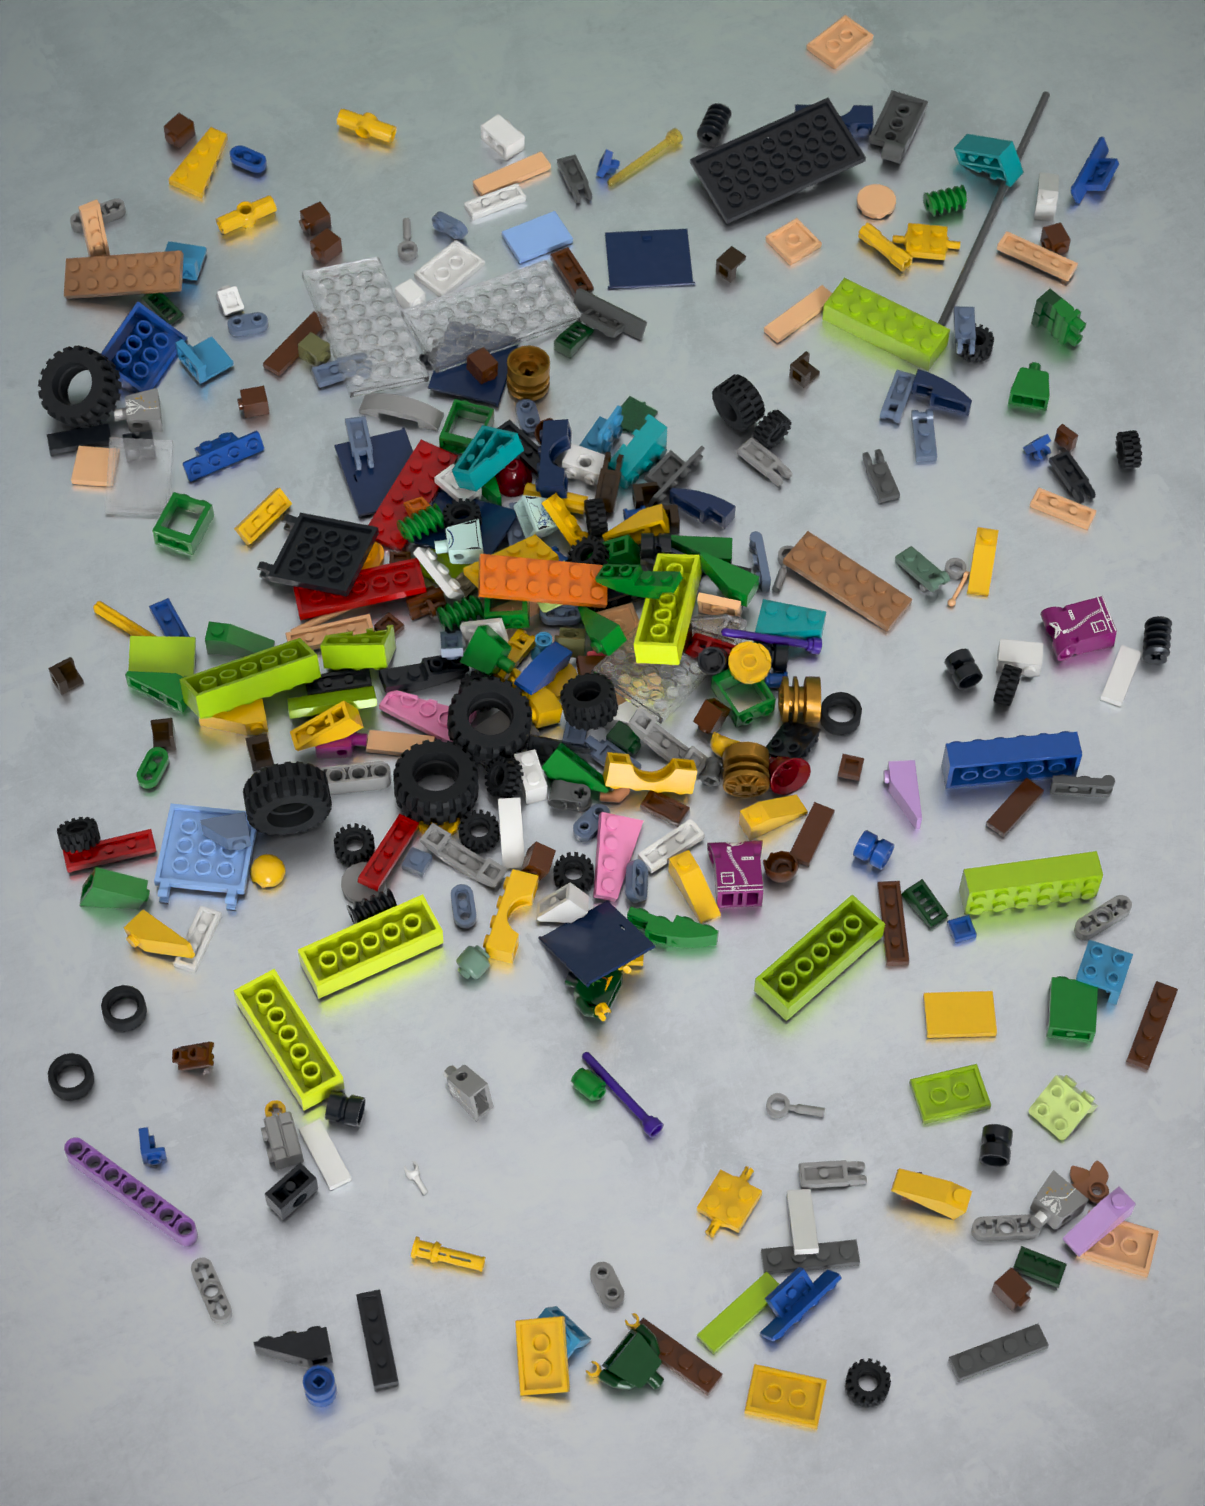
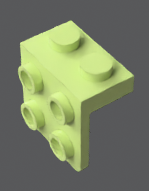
[1029,1075,1098,1140]

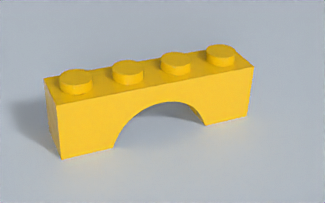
[603,752,697,795]
[483,869,539,964]

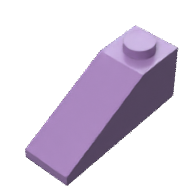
[883,760,922,829]
[1062,1187,1136,1257]

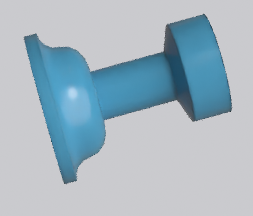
[531,632,552,660]

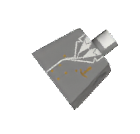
[114,388,163,432]
[443,1065,494,1121]
[1030,1170,1089,1229]

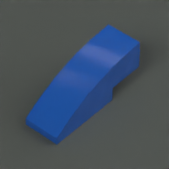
[514,641,573,695]

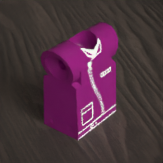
[1040,596,1117,661]
[707,840,763,908]

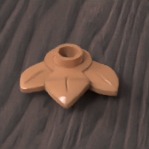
[1070,1160,1109,1203]

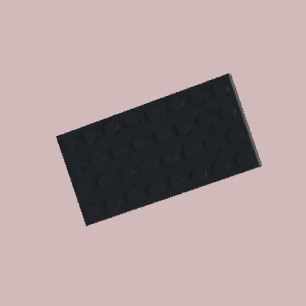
[690,98,866,224]

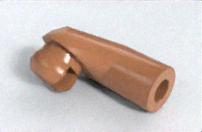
[600,788,631,803]

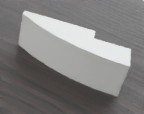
[498,797,525,870]

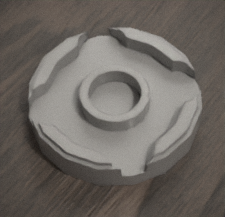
[341,862,386,905]

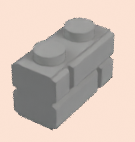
[261,1112,304,1169]

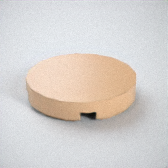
[857,184,896,219]

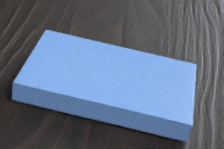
[502,211,573,264]

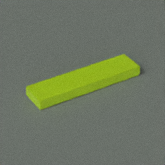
[697,1272,780,1355]

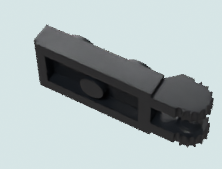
[1049,450,1096,504]
[527,734,590,763]

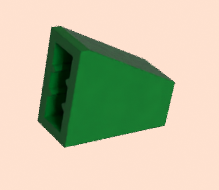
[79,867,150,909]

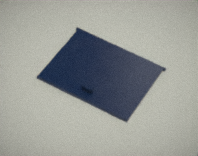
[605,229,695,289]
[428,323,520,407]
[334,427,413,517]
[408,489,517,555]
[538,900,656,987]

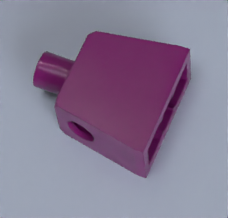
[315,731,368,759]

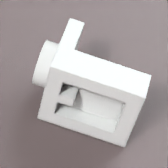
[216,285,244,316]

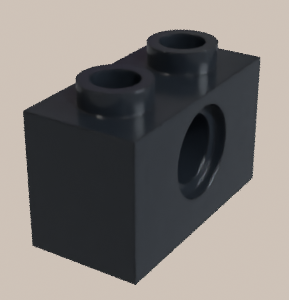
[265,1162,318,1220]

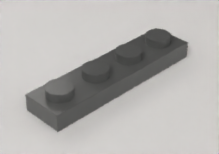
[761,1239,860,1274]
[948,1323,1049,1382]

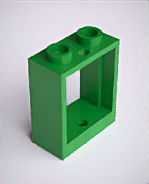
[439,399,494,455]
[152,492,214,555]
[484,597,530,629]
[711,669,776,728]

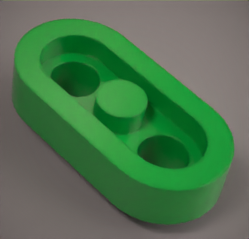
[136,747,169,789]

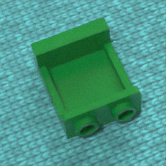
[1046,976,1098,1042]

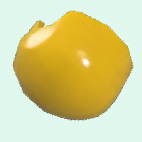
[710,732,740,758]
[250,854,285,888]

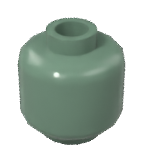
[456,945,490,980]

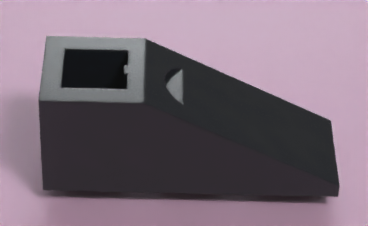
[253,1326,333,1368]

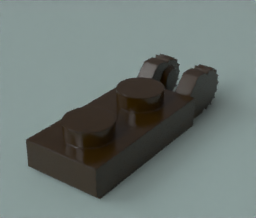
[595,452,624,513]

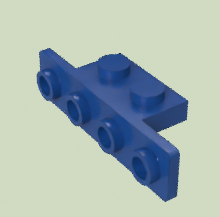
[1071,137,1119,203]
[182,431,264,482]
[760,1267,842,1341]

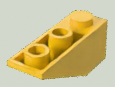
[508,668,563,729]

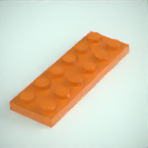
[478,554,607,608]

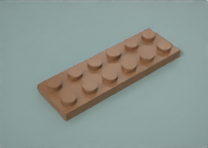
[64,250,184,299]
[783,531,912,632]

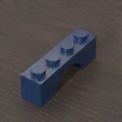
[794,104,874,136]
[535,419,572,499]

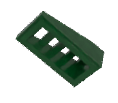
[141,293,184,326]
[554,321,594,358]
[902,879,949,928]

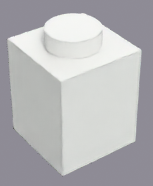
[395,279,426,316]

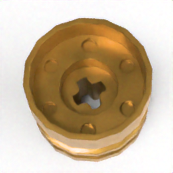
[507,345,550,401]
[778,676,821,723]
[723,742,770,798]

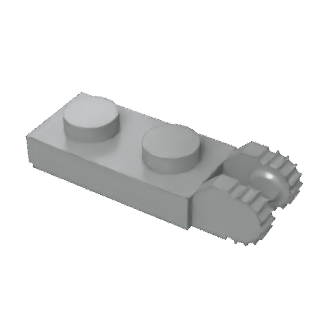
[737,437,792,486]
[798,1160,867,1189]

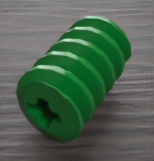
[923,185,967,217]
[397,503,444,543]
[437,595,485,631]

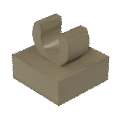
[455,573,478,600]

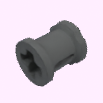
[700,757,724,786]

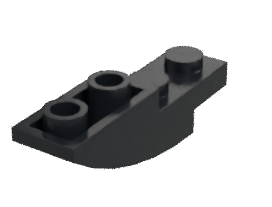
[378,653,470,693]

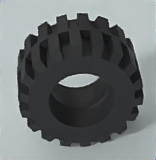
[712,374,765,431]
[560,673,618,731]

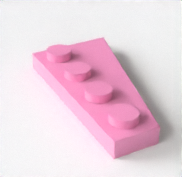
[379,690,477,743]
[593,812,644,902]

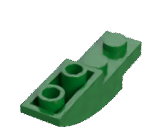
[595,564,683,599]
[627,906,719,948]

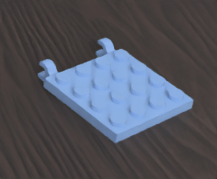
[154,803,257,910]

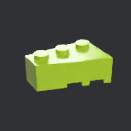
[320,625,396,670]

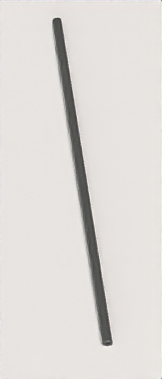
[938,91,1050,326]

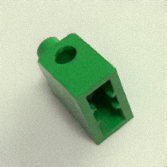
[1008,362,1050,411]
[460,625,516,675]

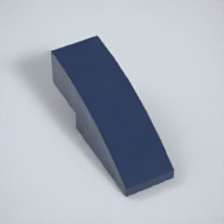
[912,369,972,416]
[669,488,736,529]

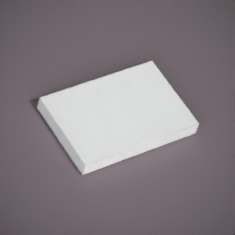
[414,240,485,299]

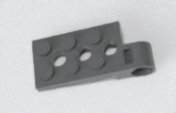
[868,90,928,164]

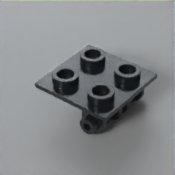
[766,720,821,759]

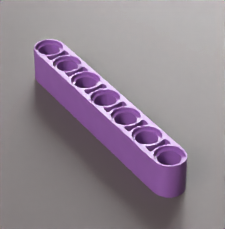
[64,1137,198,1246]

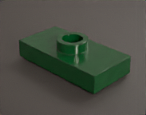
[1013,1246,1067,1288]

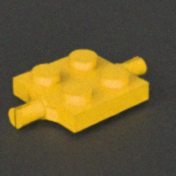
[892,223,961,260]
[697,1166,762,1238]

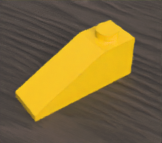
[603,504,670,544]
[967,527,999,596]
[199,698,268,736]
[290,701,364,751]
[739,794,808,841]
[668,850,721,924]
[124,909,195,958]
[891,1168,972,1220]

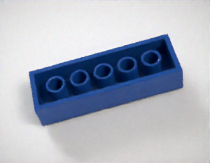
[941,731,1082,789]

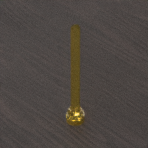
[607,128,683,186]

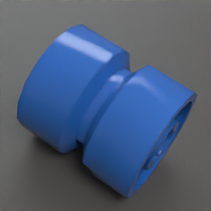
[853,830,895,870]
[303,1365,337,1408]

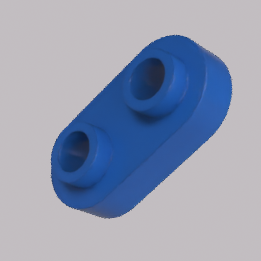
[230,145,267,173]

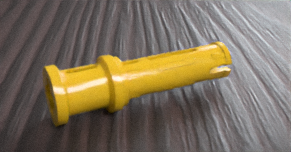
[411,1236,486,1272]

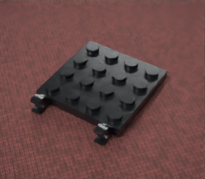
[257,512,379,597]

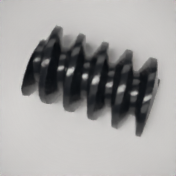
[697,103,732,147]
[1142,616,1172,665]
[346,888,397,924]

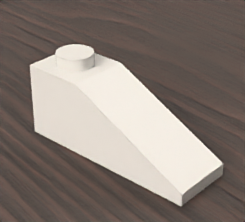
[1034,172,1059,222]

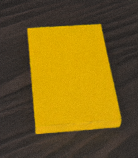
[923,991,997,1038]
[515,1316,570,1396]
[744,1364,827,1429]

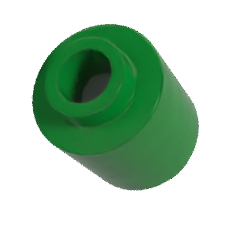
[571,1068,606,1101]

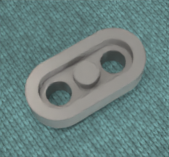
[590,1262,625,1309]

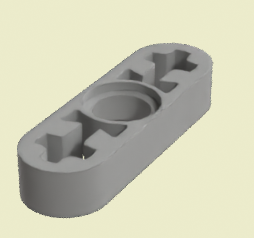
[70,199,126,233]
[1074,895,1132,940]
[971,1214,1041,1241]
[191,1257,232,1324]

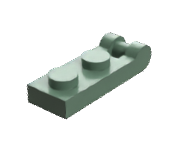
[895,546,950,592]

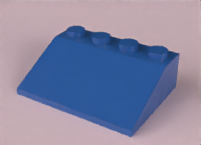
[101,301,188,393]

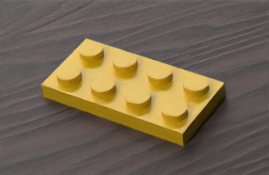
[463,534,559,588]

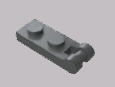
[1050,774,1115,797]

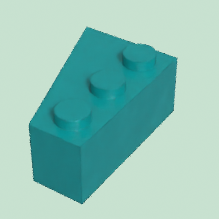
[954,134,1024,187]
[608,413,667,490]
[452,425,524,491]
[754,599,826,647]

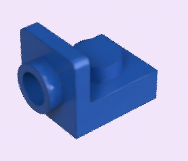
[138,1127,167,1165]

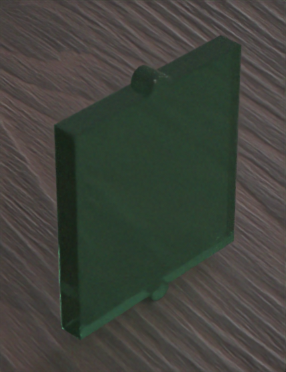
[621,396,658,434]

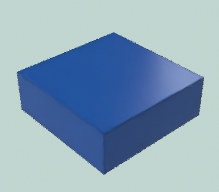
[947,915,977,943]

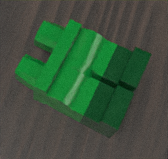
[1031,288,1087,347]

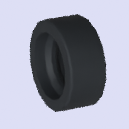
[820,692,862,736]
[101,985,147,1032]
[48,1053,94,1101]

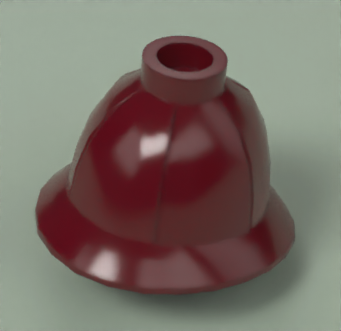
[495,458,532,497]
[768,756,811,795]

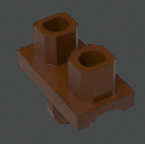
[406,585,447,621]
[172,1042,214,1071]

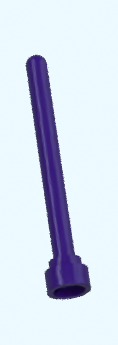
[721,628,822,655]
[582,1052,664,1137]

